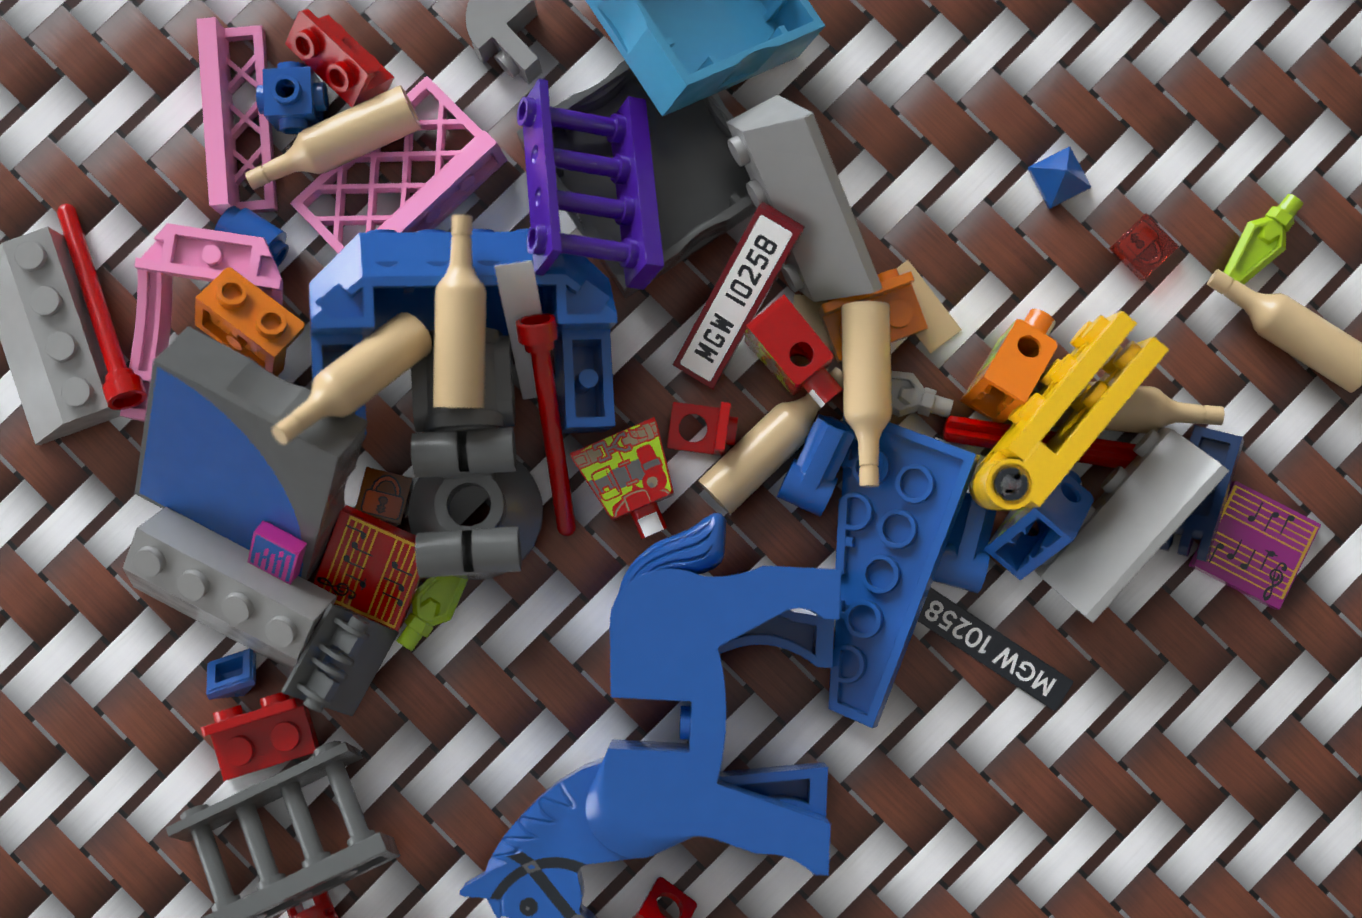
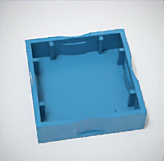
[586,0,825,117]

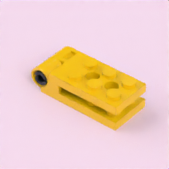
[969,310,1169,510]

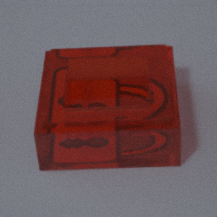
[1109,213,1179,282]

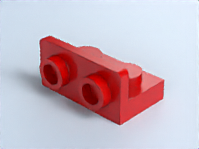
[285,9,395,107]
[200,692,320,781]

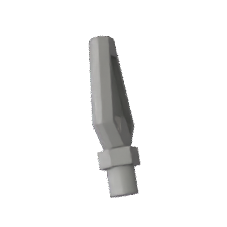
[891,371,954,418]

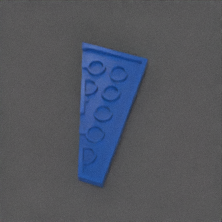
[828,415,980,728]

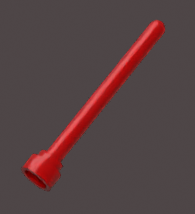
[57,204,147,410]
[516,314,576,536]

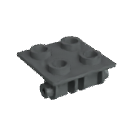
[281,603,399,717]

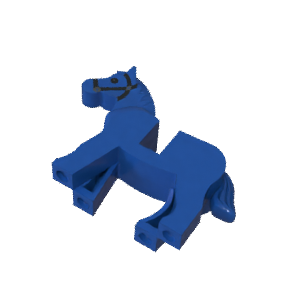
[459,513,841,918]

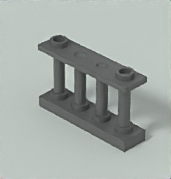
[166,741,401,918]

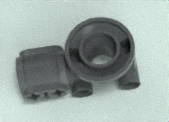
[408,327,543,580]

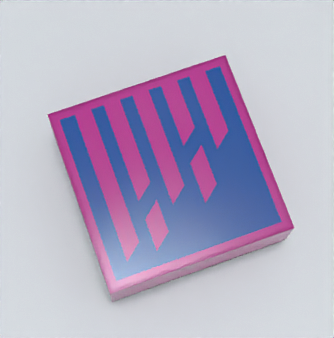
[247,520,307,585]

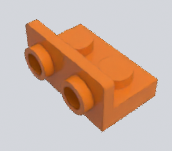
[195,267,305,377]
[818,268,928,363]

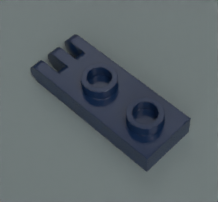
[1160,425,1244,562]

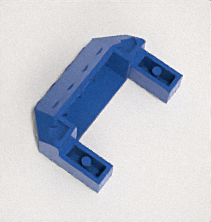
[309,228,617,440]

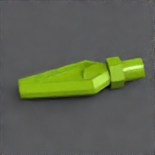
[1223,194,1303,285]
[396,576,468,651]

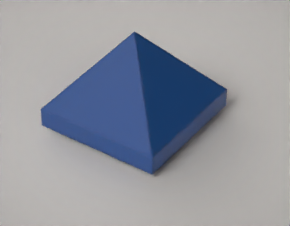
[1027,146,1092,209]
[206,648,256,700]

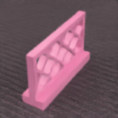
[290,76,507,253]

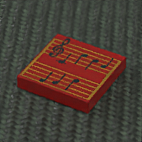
[314,505,421,631]

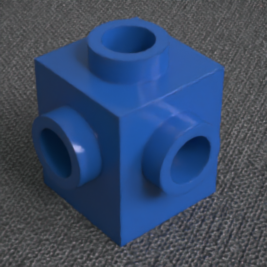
[256,61,329,135]

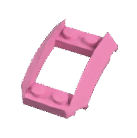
[120,223,283,422]

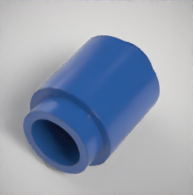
[214,206,289,267]

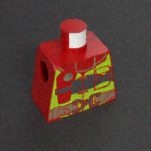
[744,294,843,408]
[570,417,674,540]

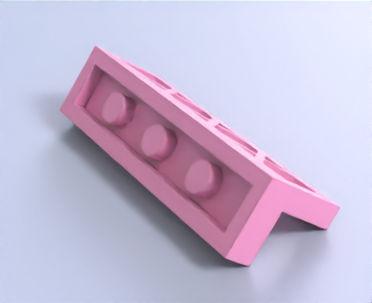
[196,17,278,216]

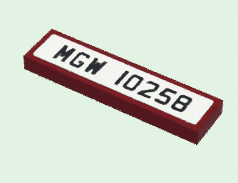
[673,202,805,389]

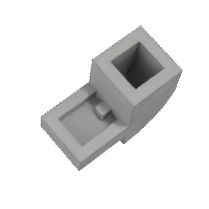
[466,0,542,85]

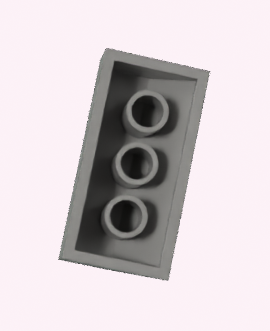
[726,95,882,302]
[0,226,121,445]
[1034,427,1229,623]
[123,507,337,671]

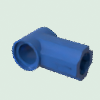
[777,414,855,517]
[933,493,997,593]

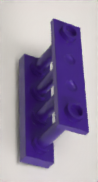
[517,79,664,290]

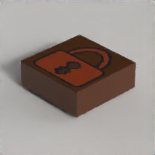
[355,467,415,525]

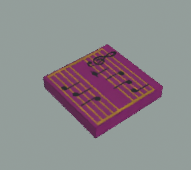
[1189,481,1321,610]

